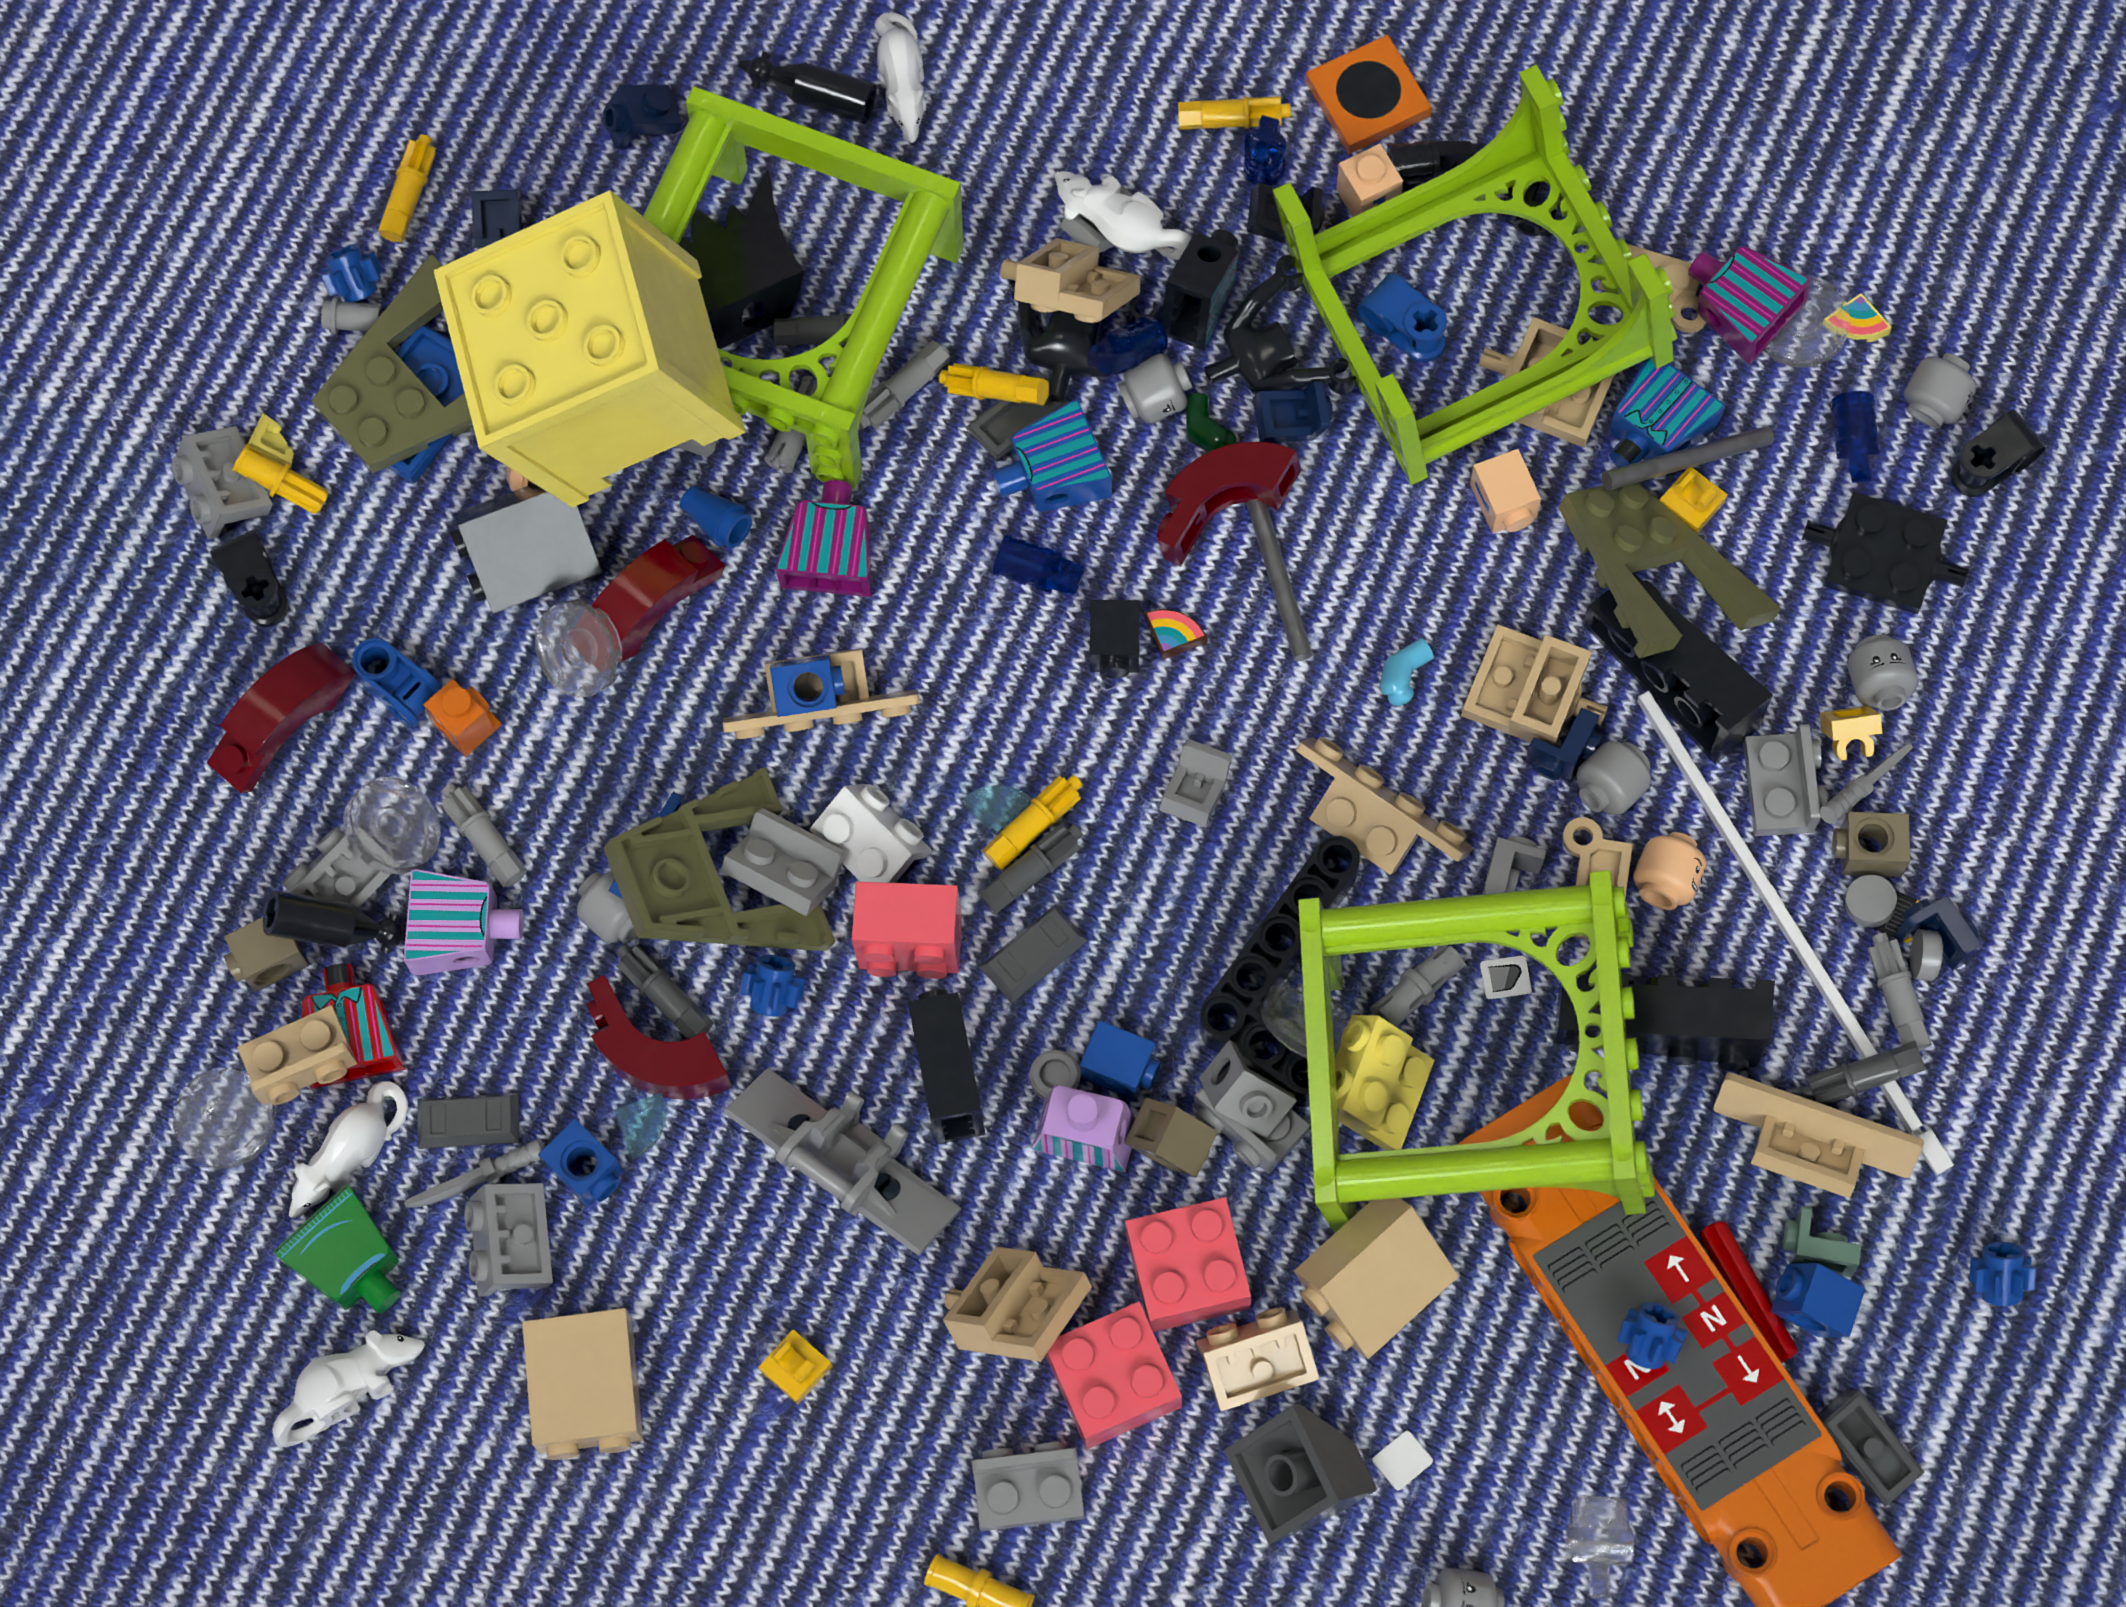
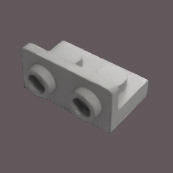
[172,426,273,539]
[1743,724,1827,836]
[721,808,845,916]
[281,826,398,908]
[1194,1065,1310,1174]
[464,1183,553,1296]
[972,1442,1085,1532]

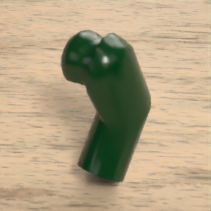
[1186,393,1236,453]

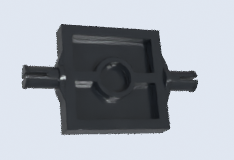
[1802,492,1969,615]

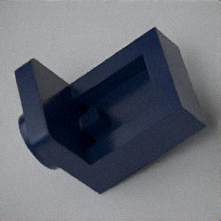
[603,85,683,149]
[470,189,522,248]
[1253,381,1333,443]
[1526,707,1603,783]
[1895,895,1982,971]

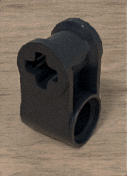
[1950,409,2047,497]
[210,529,289,627]

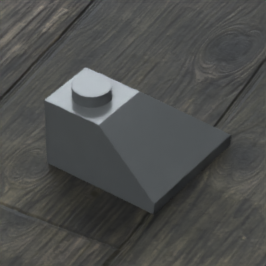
[1224,1403,1378,1545]

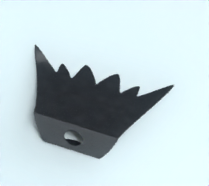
[679,170,804,349]

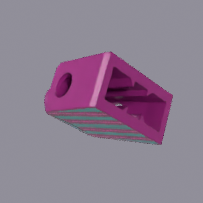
[1688,247,1810,365]
[776,480,872,597]

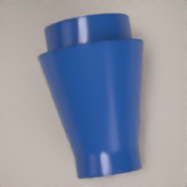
[680,485,752,548]

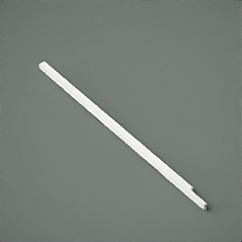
[1637,691,1954,1176]

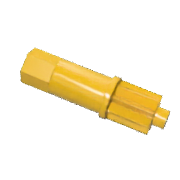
[1178,96,1291,130]
[378,134,436,242]
[939,363,1049,406]
[982,775,1083,871]

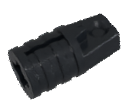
[1387,139,1474,185]

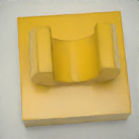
[1659,467,1728,534]
[1820,706,1882,761]
[758,1329,833,1405]

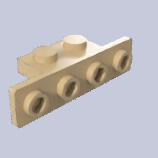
[722,648,920,739]
[1296,737,1474,875]
[1713,1072,1924,1199]

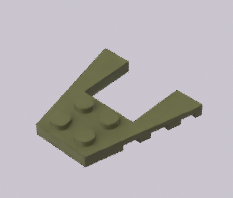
[311,254,472,474]
[1558,482,1781,658]
[603,767,836,951]

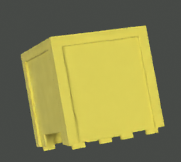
[433,190,746,508]

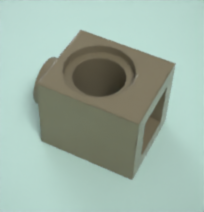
[1832,812,1910,877]
[223,917,309,993]
[1124,1097,1218,1178]

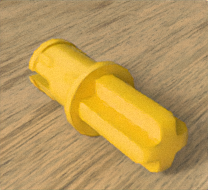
[232,443,329,514]

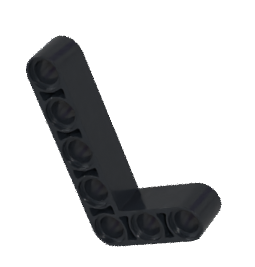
[1199,836,1360,1107]

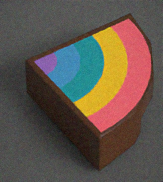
[1144,609,1208,660]

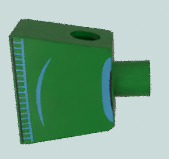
[273,1184,401,1314]

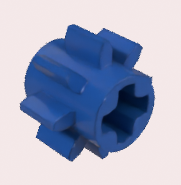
[320,244,383,302]
[739,955,805,1017]
[1969,1242,2036,1306]
[1617,1302,1687,1369]

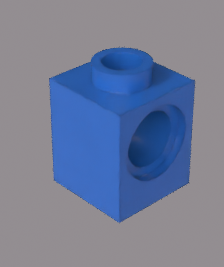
[770,655,845,717]
[1079,1020,1161,1101]
[538,1119,624,1208]
[1771,1263,1865,1337]

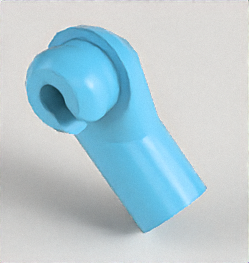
[1380,638,1434,706]

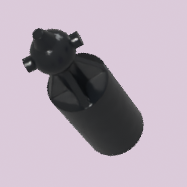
[738,51,877,124]
[263,890,406,953]

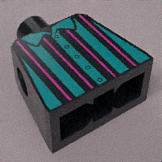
[1160,229,1239,351]

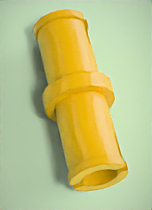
[924,1554,1035,1607]

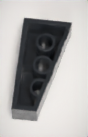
[1554,972,1775,1072]

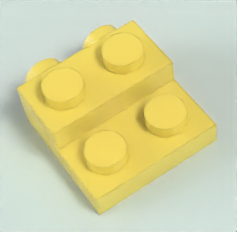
[1335,1015,1435,1151]

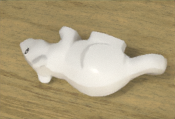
[874,12,927,143]
[1055,171,1191,260]
[289,1081,408,1218]
[272,1330,425,1447]

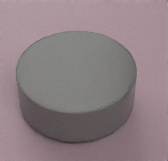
[1845,875,1897,928]
[1910,929,1943,981]
[1030,1050,1081,1100]

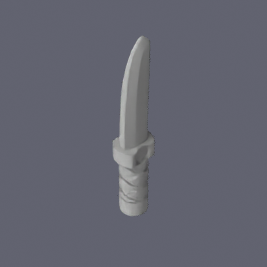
[1820,743,1913,824]
[404,1139,543,1208]

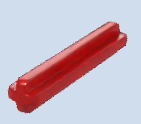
[1699,1221,1798,1363]

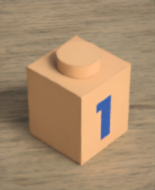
[1336,144,1403,217]
[1470,449,1541,534]

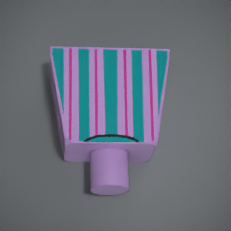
[404,870,524,975]
[1032,1085,1135,1172]

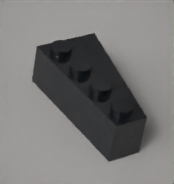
[1583,573,1773,765]

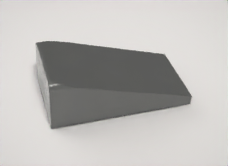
[1817,1389,1925,1506]

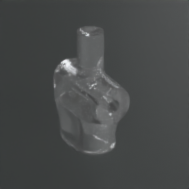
[1565,1496,1634,1599]

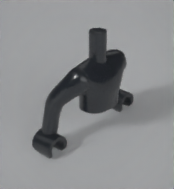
[1204,255,1356,395]
[1010,280,1158,402]

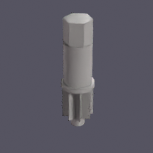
[859,340,950,430]
[441,783,528,887]
[1868,932,1932,1051]

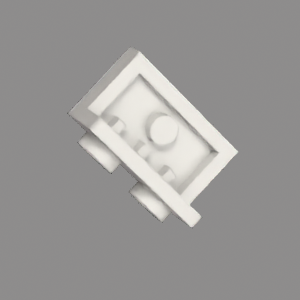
[809,784,931,883]

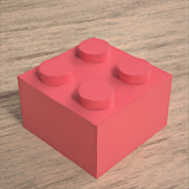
[852,881,962,979]
[1125,1197,1251,1332]
[1045,1301,1182,1450]

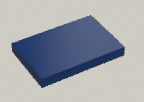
[336,325,464,485]

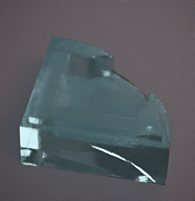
[962,785,1032,836]
[614,1093,667,1160]

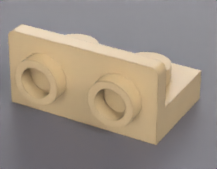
[237,1005,358,1106]
[1196,1307,1319,1411]

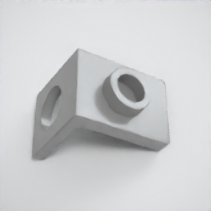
[1200,1040,1297,1138]

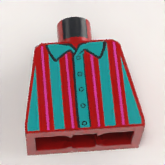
[302,963,406,1089]

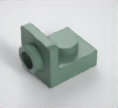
[1782,1206,1861,1277]

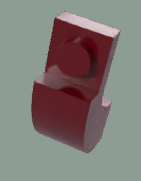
[1157,442,1301,567]
[571,535,726,672]
[207,643,356,793]
[585,974,732,1100]

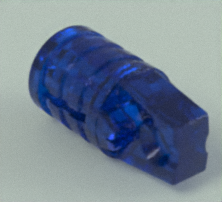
[1243,115,1287,186]
[1087,316,1168,375]
[1831,391,1880,483]
[992,534,1085,595]

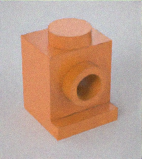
[423,678,502,758]

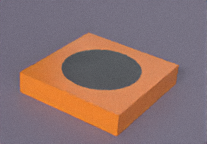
[1305,35,1432,155]

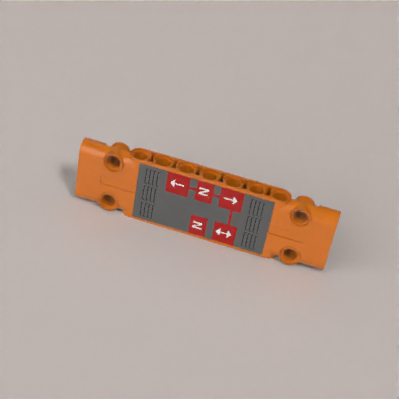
[1457,1074,1902,1607]

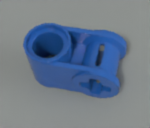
[1356,273,1447,363]
[352,638,443,729]

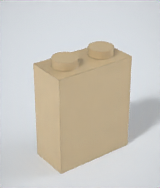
[1294,1198,1459,1359]
[522,1308,643,1460]

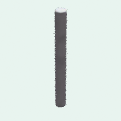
[1602,426,1774,490]
[1246,500,1313,661]

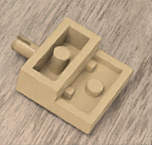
[1000,238,1141,323]
[1478,317,1616,448]
[1461,624,1608,747]
[943,1247,1092,1362]

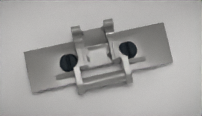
[724,1068,961,1256]

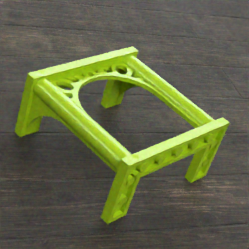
[1272,65,1677,485]
[643,86,964,489]
[1298,870,1655,1233]

